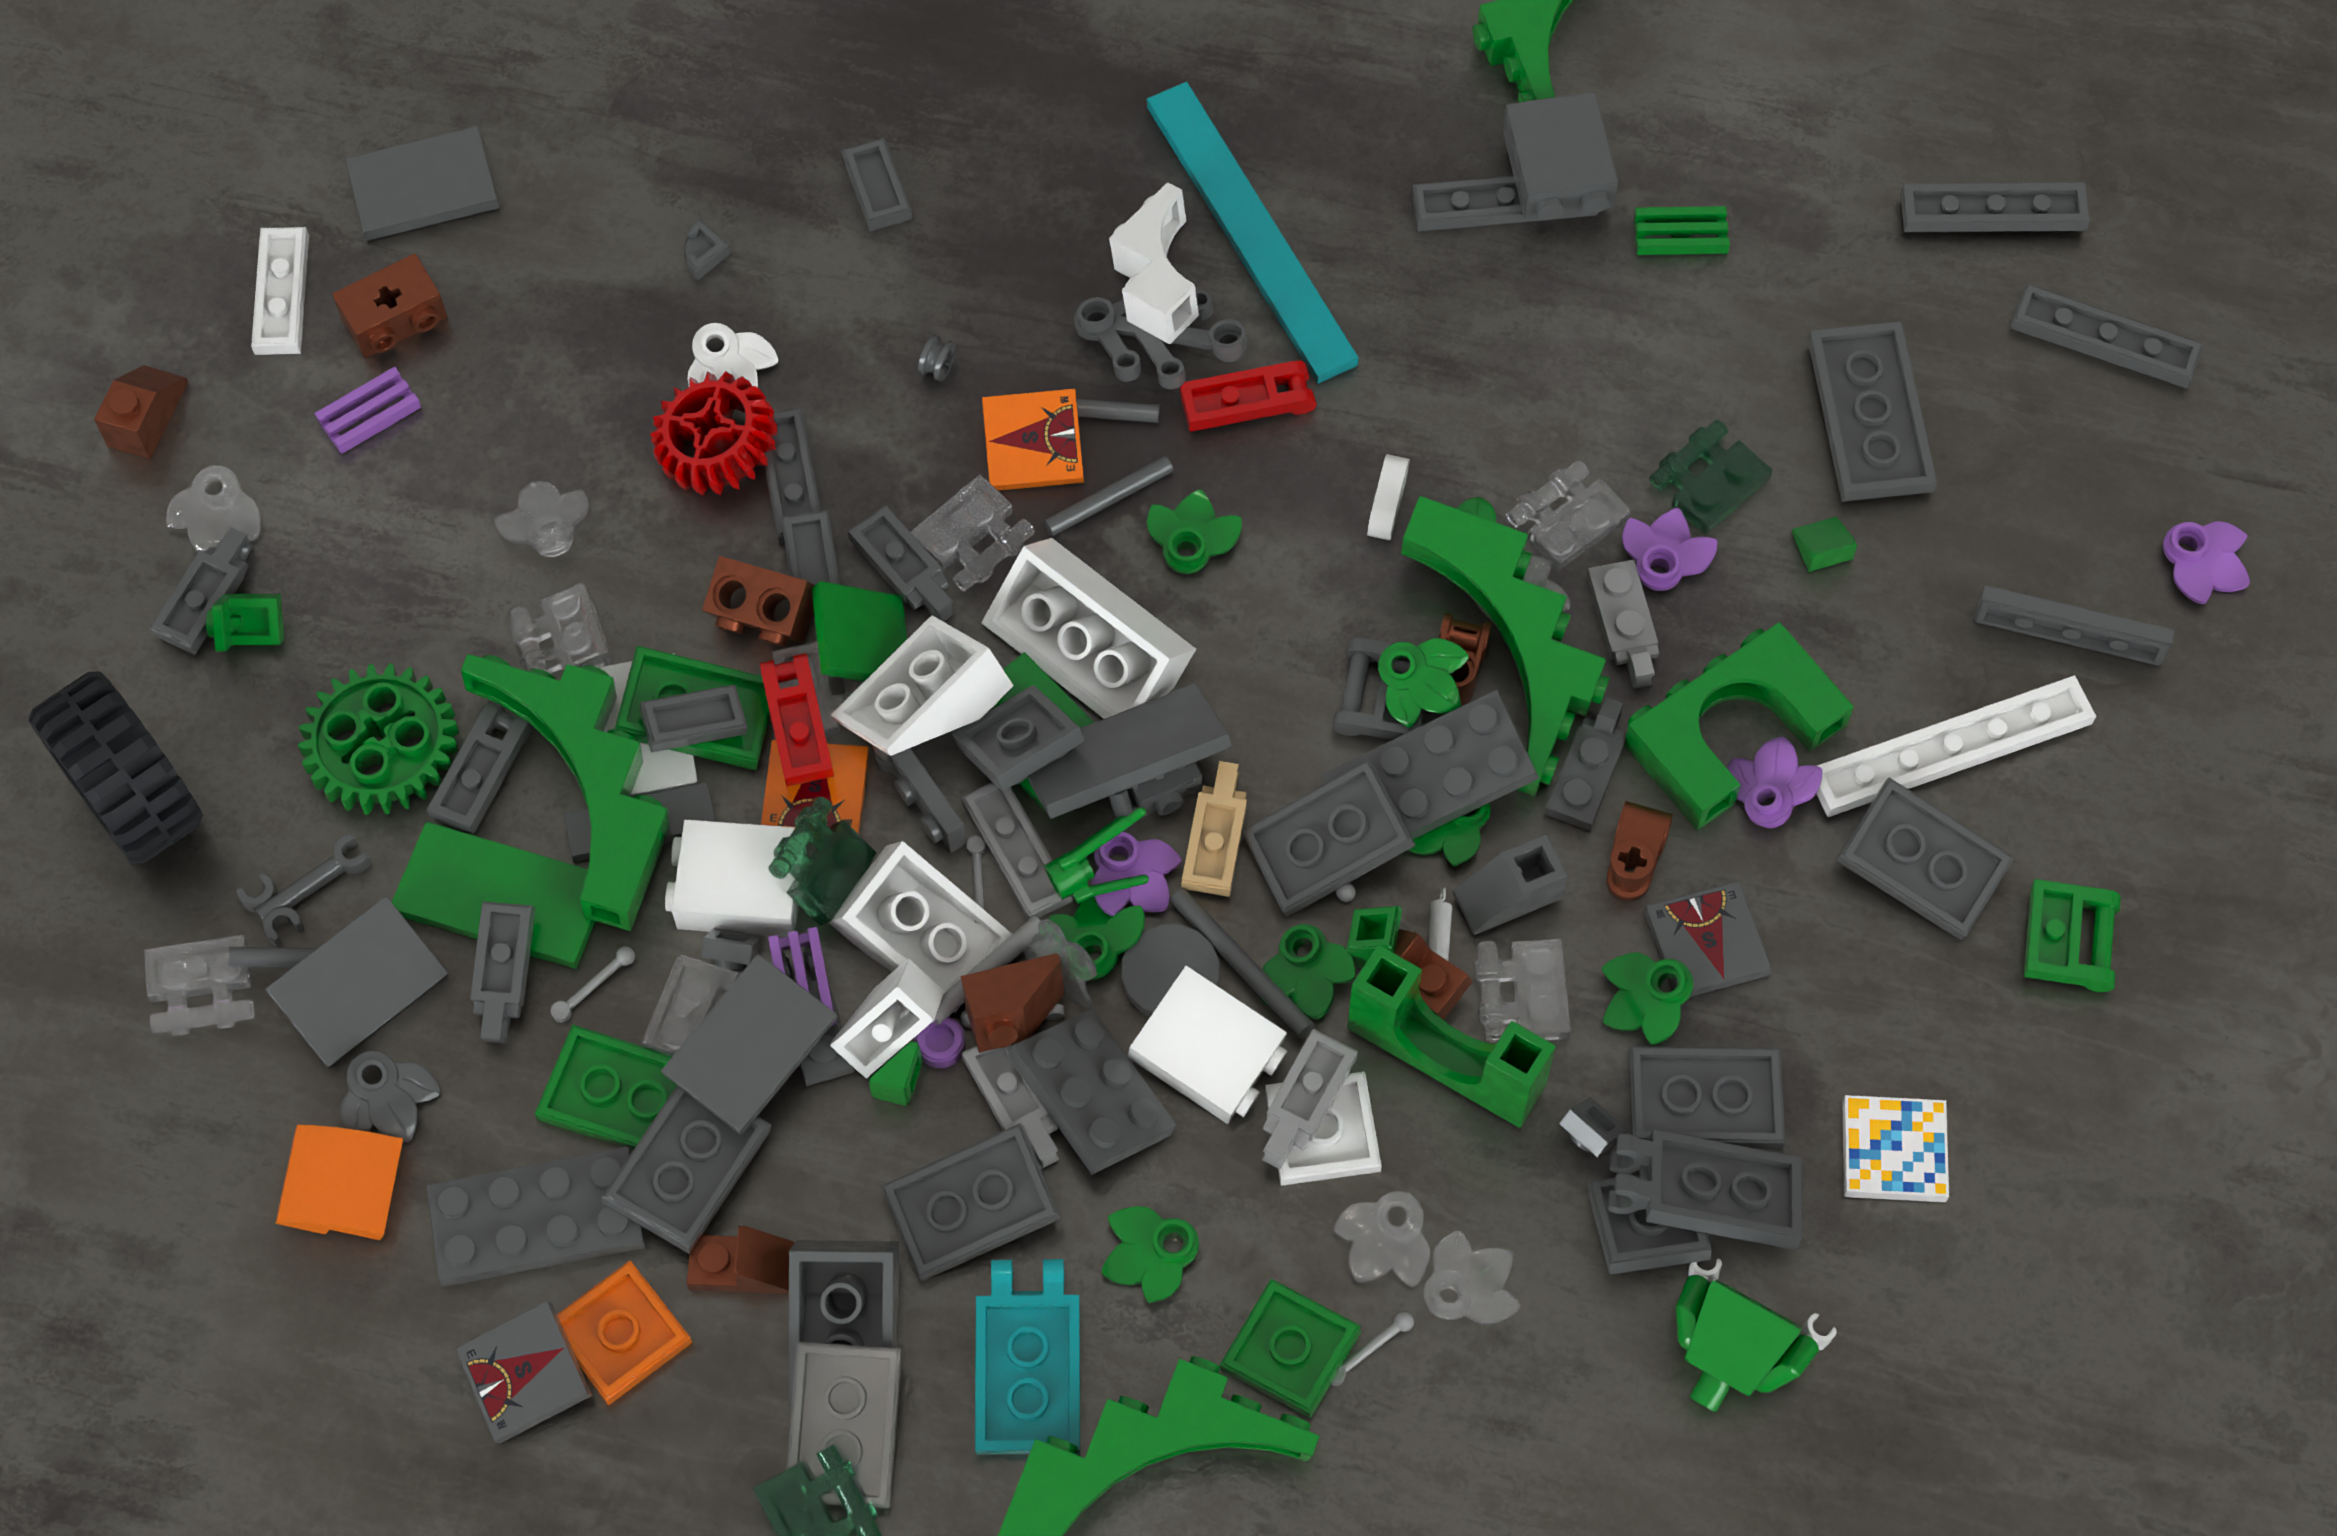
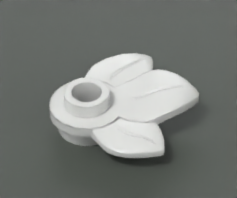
[687,323,778,388]

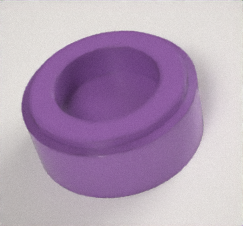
[914,1017,965,1068]

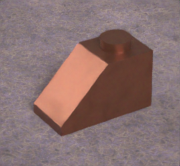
[94,365,188,459]
[961,953,1065,1053]

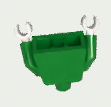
[1675,1258,1837,1412]

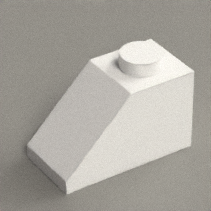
[830,958,944,1079]

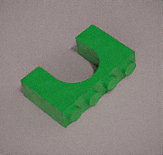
[1624,622,1854,831]
[1347,944,1556,1129]

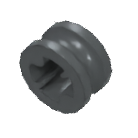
[918,335,957,382]

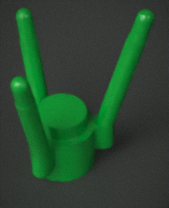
[1044,807,1149,904]

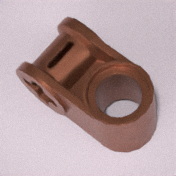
[1439,612,1492,707]
[1606,801,1673,901]

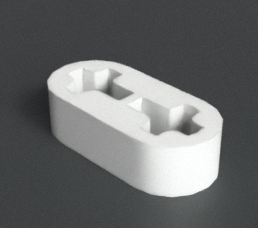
[1367,454,1410,541]

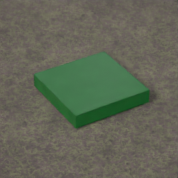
[811,581,907,682]
[1219,1279,1361,1419]

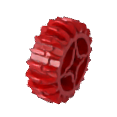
[650,371,778,496]

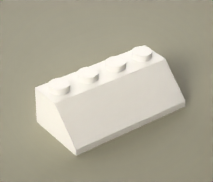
[981,538,1196,719]

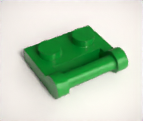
[2024,879,2121,992]

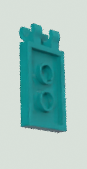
[975,1259,1080,1454]

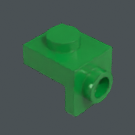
[206,594,284,652]

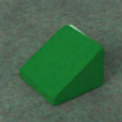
[1792,516,1857,572]
[1346,906,1402,968]
[869,1041,923,1106]

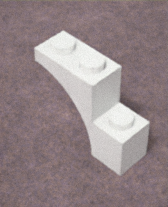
[1109,182,1199,344]

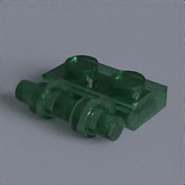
[1649,419,1773,535]
[768,797,877,926]
[753,1444,882,1536]

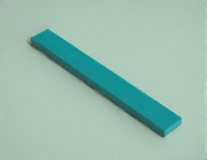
[1147,81,1359,384]

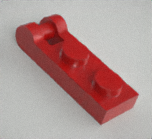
[1180,360,1317,432]
[759,653,834,787]

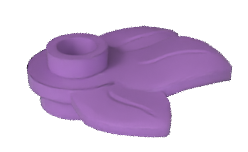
[1622,508,1718,591]
[2163,521,2250,604]
[1727,737,1823,828]
[1091,832,1182,916]

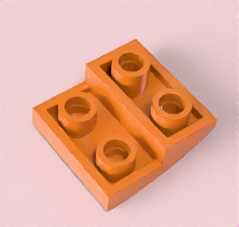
[275,1124,403,1240]

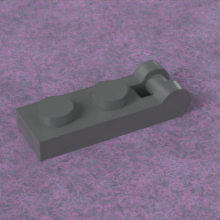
[427,701,534,835]
[873,745,967,854]

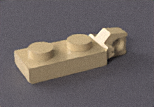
[1181,761,1247,897]

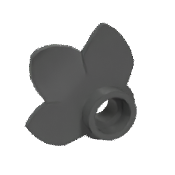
[340,1051,441,1143]

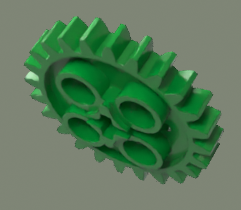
[298,663,460,815]

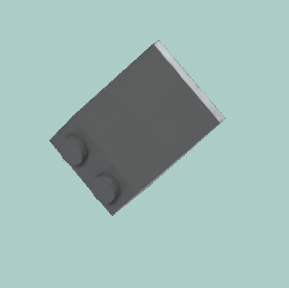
[789,1240,899,1406]

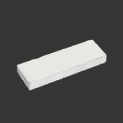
[251,227,309,355]

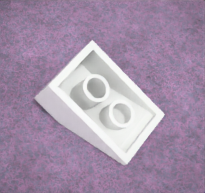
[831,616,1013,756]
[827,841,1012,1013]

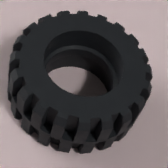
[28,671,204,864]

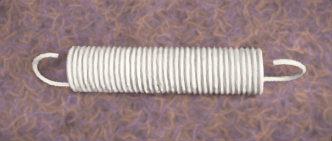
[1428,886,1452,961]

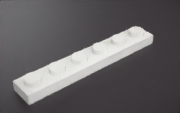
[1816,675,2096,817]

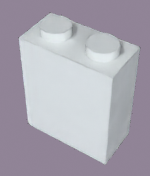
[665,820,806,937]
[1128,966,1288,1124]

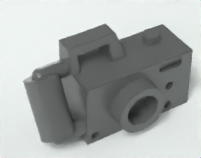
[1109,762,1202,819]

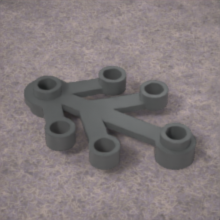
[1074,290,1248,389]

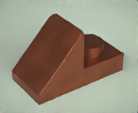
[1394,929,1473,1020]
[687,1226,795,1294]

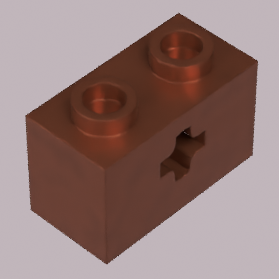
[332,253,448,358]

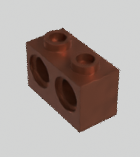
[702,556,814,647]

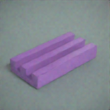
[315,367,422,454]
[768,927,836,1025]

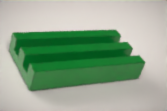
[1634,206,1730,255]

